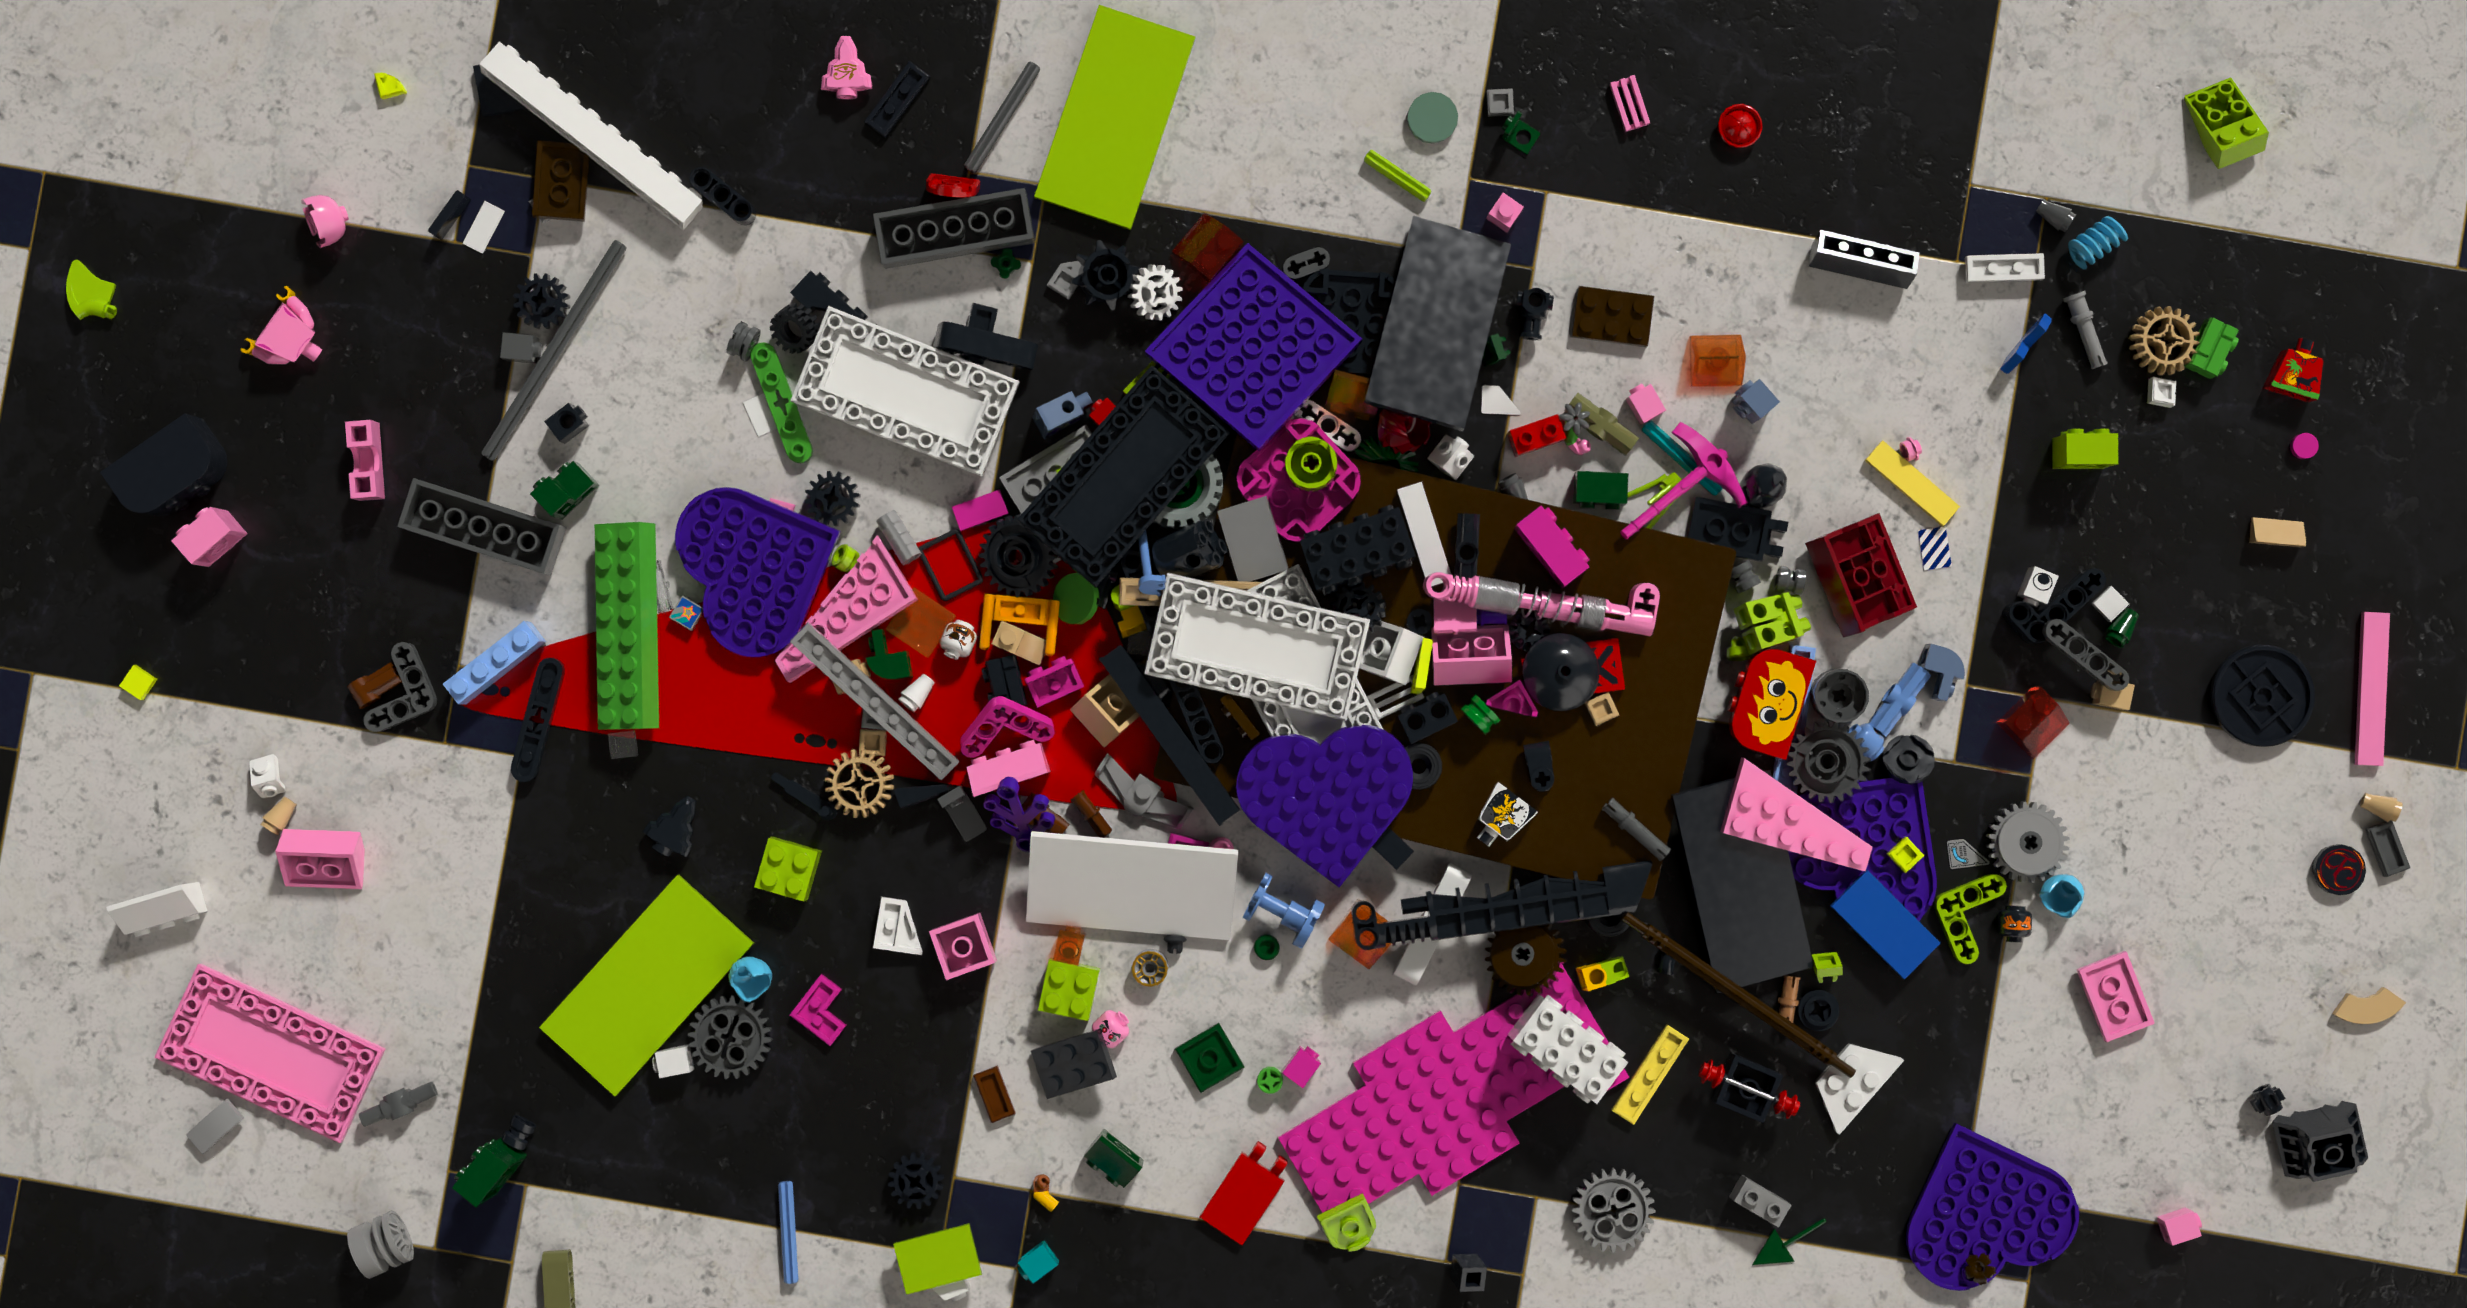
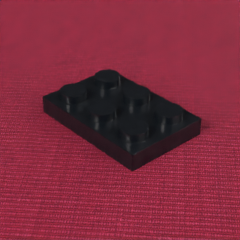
[1031,1028,1117,1099]

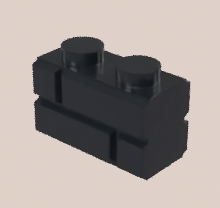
[982,655,1028,711]

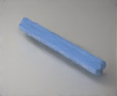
[778,1181,799,1284]

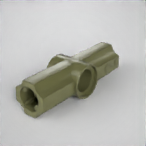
[1564,393,1639,456]

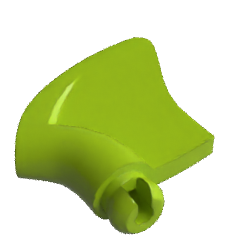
[66,260,117,320]

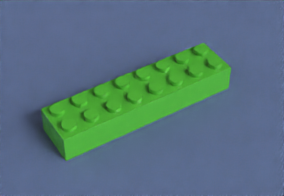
[594,522,659,730]

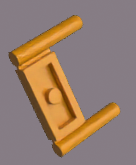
[979,594,1060,656]

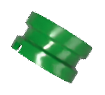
[1461,695,1500,735]

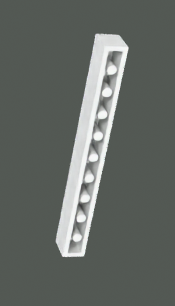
[479,42,703,230]

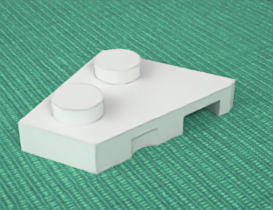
[873,897,923,955]

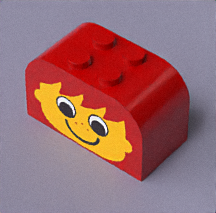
[1727,649,1816,760]

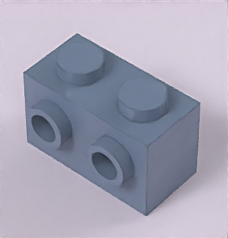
[1732,379,1780,424]

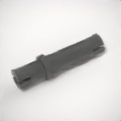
[1602,797,1671,861]

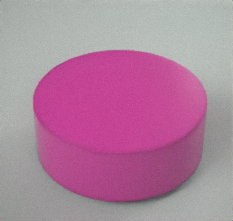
[2290,433,2319,459]

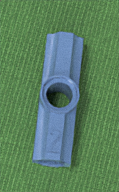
[1868,663,1931,737]

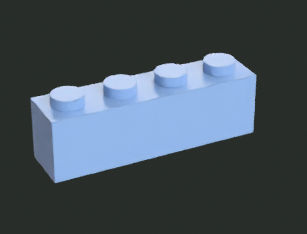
[443,621,546,705]

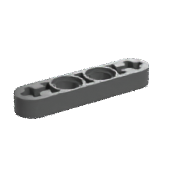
[2042,619,2129,691]

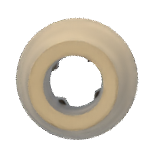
[2360,793,2403,822]
[260,796,297,836]

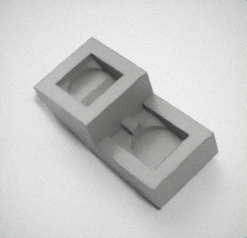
[186,1099,244,1154]

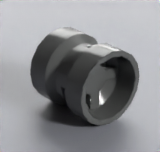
[1731,560,1761,594]
[1775,566,1806,595]

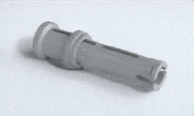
[2063,291,2108,369]

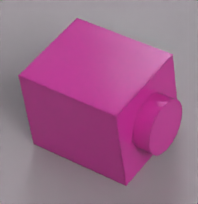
[1282,1046,1321,1088]

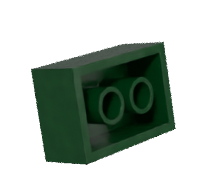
[452,1138,527,1207]

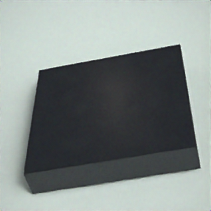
[473,56,527,117]

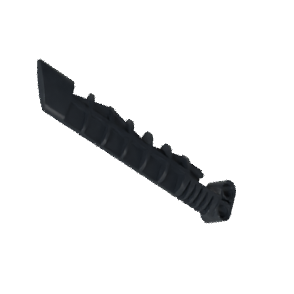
[1351,861,1652,950]

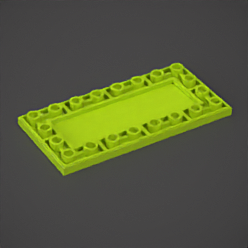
[1034,5,1196,230]
[539,875,754,1096]

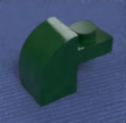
[866,629,913,680]

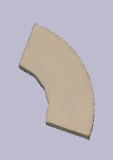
[2332,987,2406,1024]

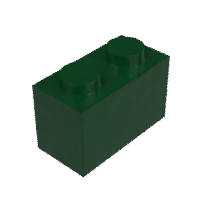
[1573,471,1629,510]

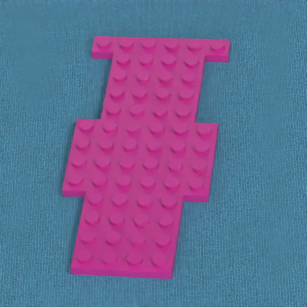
[1278,956,1630,1213]

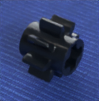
[2250,1084,2286,1116]

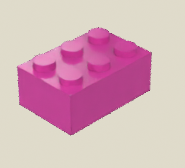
[1514,505,1590,589]

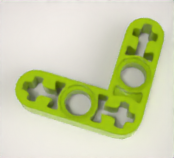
[1933,874,2007,964]

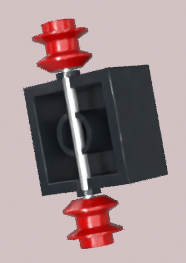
[1698,1052,1800,1123]

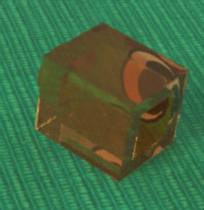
[1053,925,1086,965]

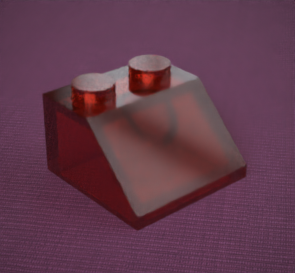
[1172,213,1244,283]
[1996,686,2070,759]

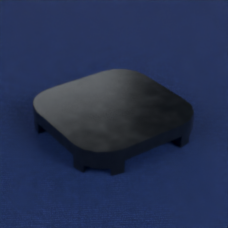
[1303,268,1396,375]

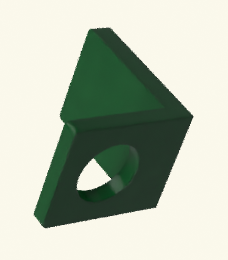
[1501,111,1541,155]

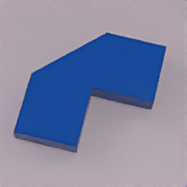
[2000,314,2052,374]

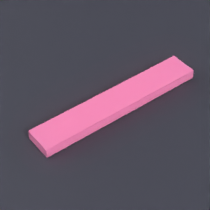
[2355,612,2390,766]

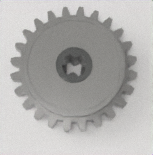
[1986,802,2070,883]

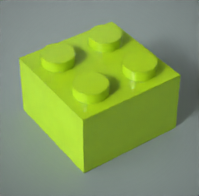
[2052,429,2118,469]
[754,837,822,901]
[1038,958,1100,1021]

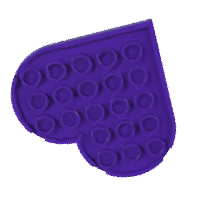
[675,487,841,657]
[1236,725,1413,888]
[1788,778,1937,921]
[1906,1123,2079,1291]

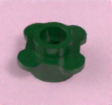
[991,248,1021,279]

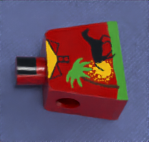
[2263,338,2323,402]

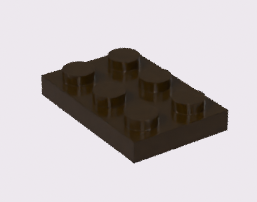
[532,140,589,222]
[1571,286,1654,347]

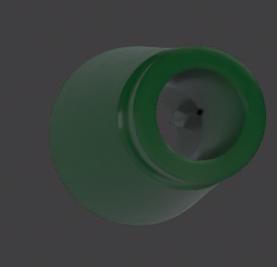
[2105,608,2139,647]

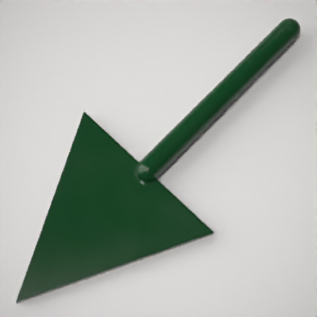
[1752,1218,1826,1265]

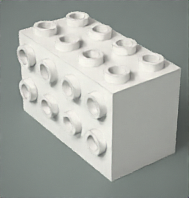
[1507,994,1628,1104]

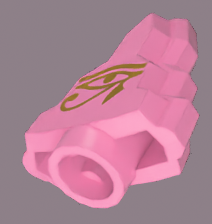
[821,36,872,99]

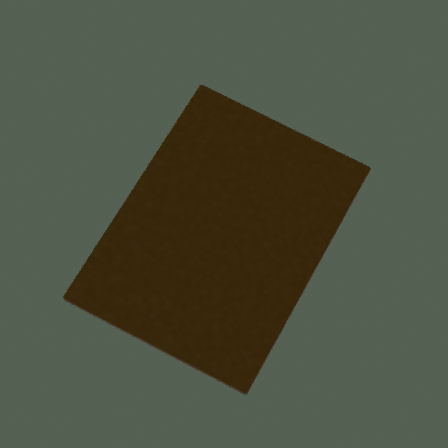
[1154,433,1736,899]

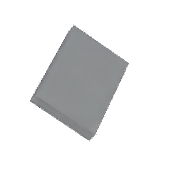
[1217,496,1289,582]

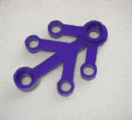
[983,777,1055,852]

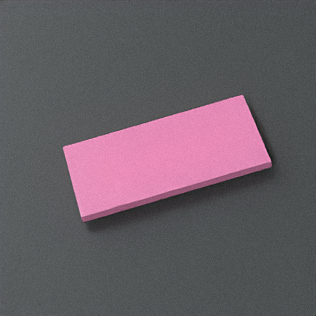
[154,964,386,1143]

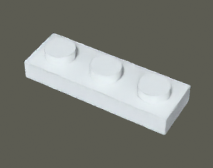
[1965,253,2045,283]

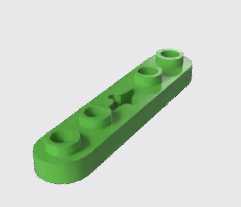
[751,342,813,464]

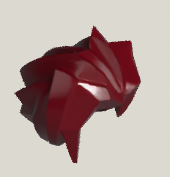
[1378,409,1432,455]

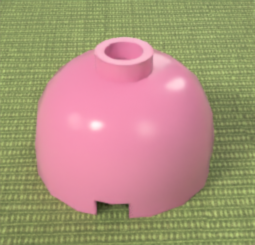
[301,195,349,248]

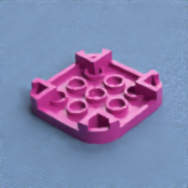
[1237,418,1361,543]

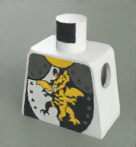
[1477,782,1538,847]

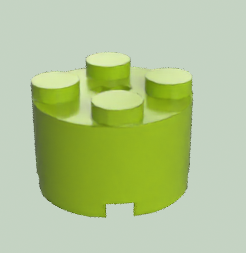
[1285,437,1337,491]

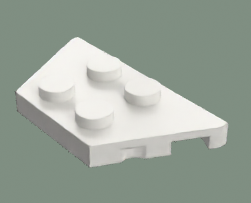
[1815,1043,1904,1135]

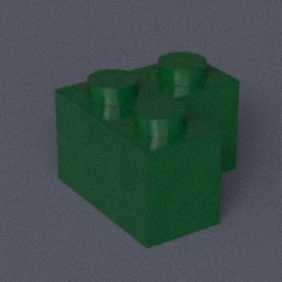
[530,461,599,520]

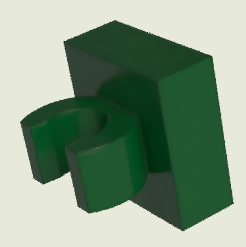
[1482,334,1511,367]

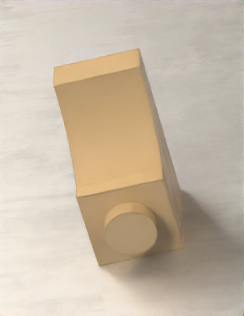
[991,621,1046,665]

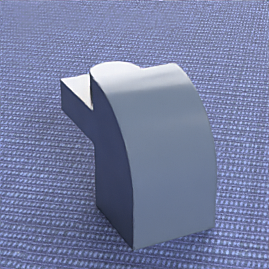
[1919,644,1965,702]

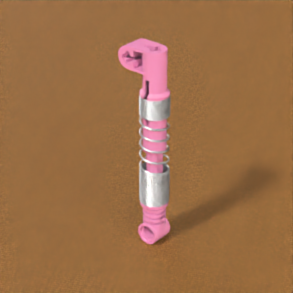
[1423,572,1660,636]

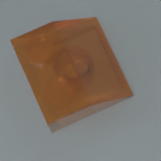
[1326,370,1378,421]
[1328,898,1391,969]

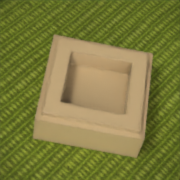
[1585,692,1619,726]
[859,729,887,756]

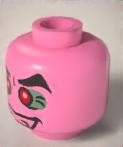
[1092,1010,1129,1048]

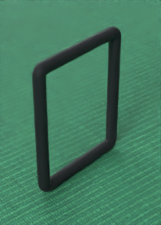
[919,529,983,601]

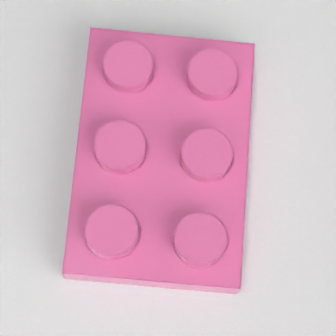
[2076,951,2155,1042]

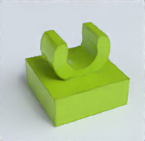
[1811,952,1843,983]

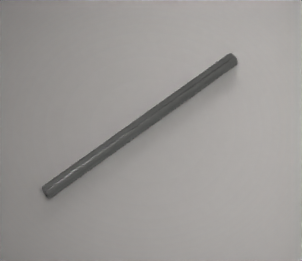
[482,240,627,461]

